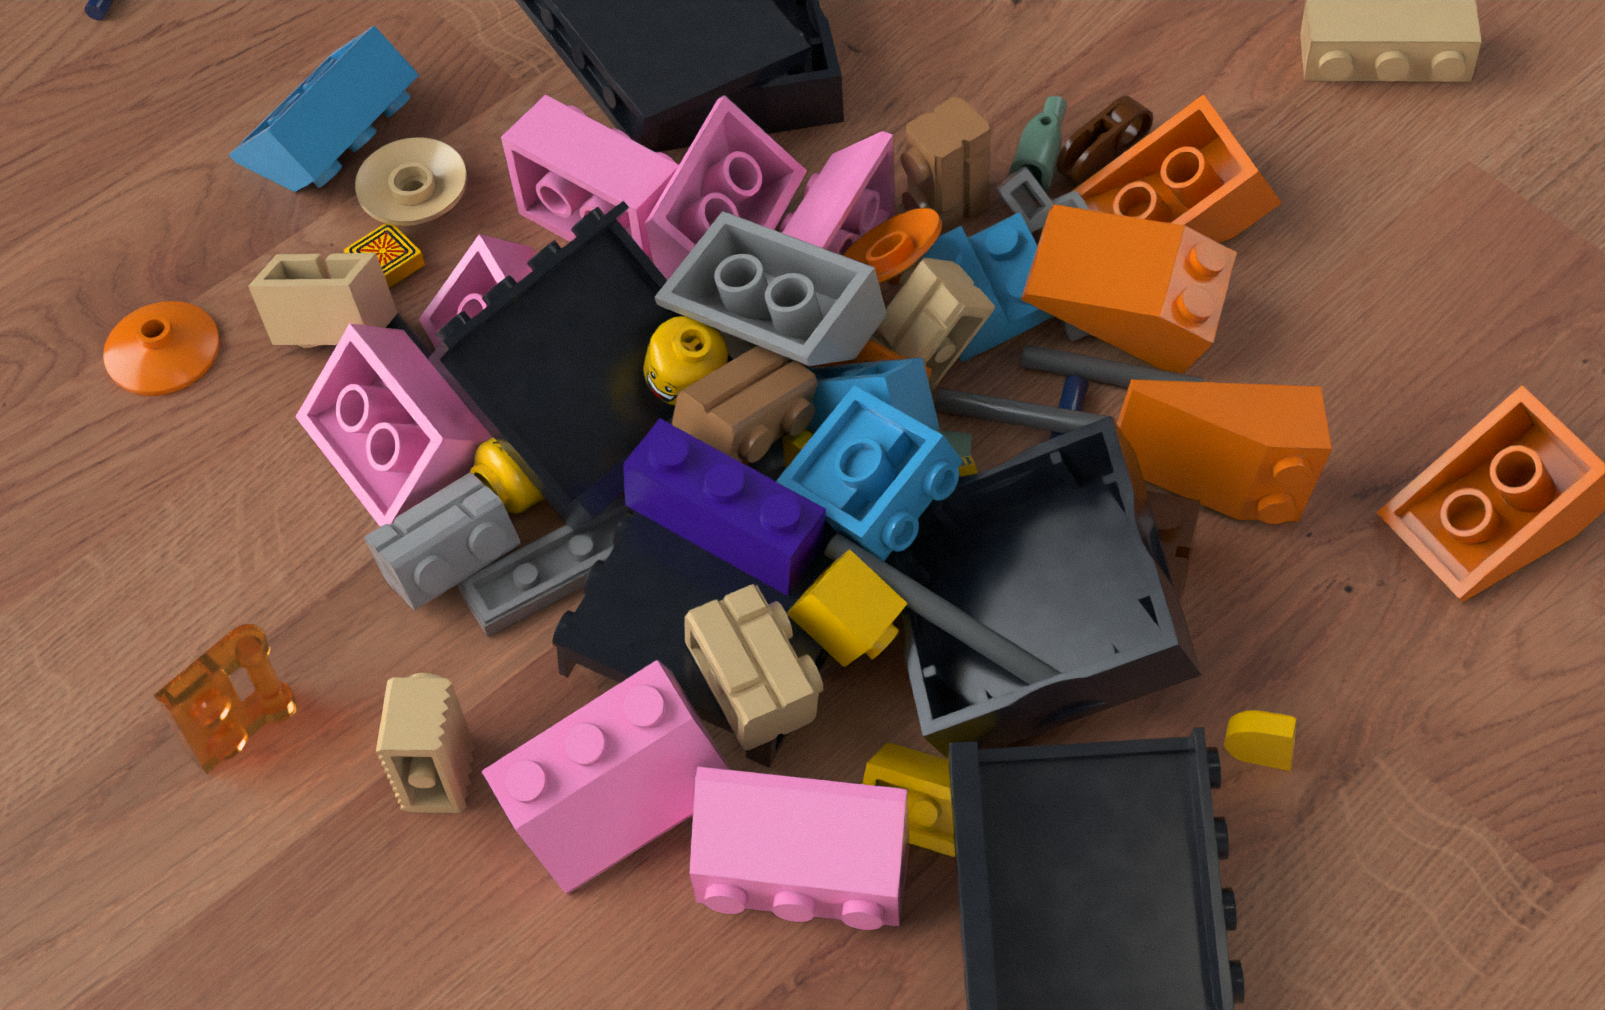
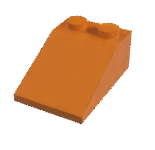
[1071,94,1282,243]
[1021,204,1237,374]
[1117,379,1332,524]
[1376,385,1605,603]

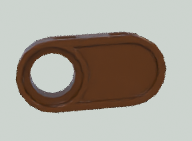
[1056,96,1154,186]

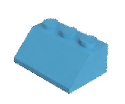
[229,25,419,192]

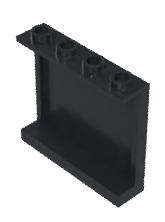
[515,0,810,149]
[428,200,734,532]
[552,510,837,768]
[948,727,1245,1010]

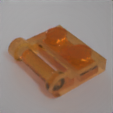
[154,624,297,774]

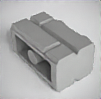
[364,472,520,611]

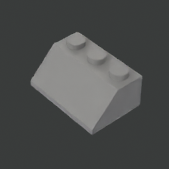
[655,211,887,366]

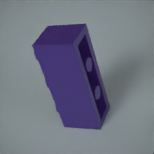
[623,419,826,596]

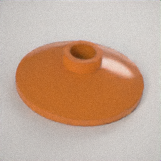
[842,208,942,285]
[103,301,220,396]

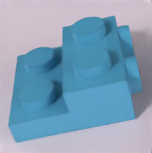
[918,212,1055,362]
[776,385,963,561]

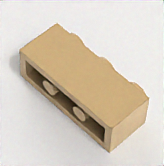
[1300,0,1482,82]

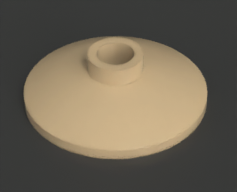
[355,137,467,226]

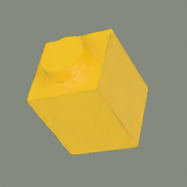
[786,549,908,667]

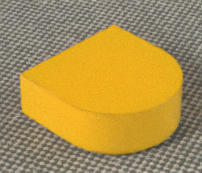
[1224,710,1296,771]

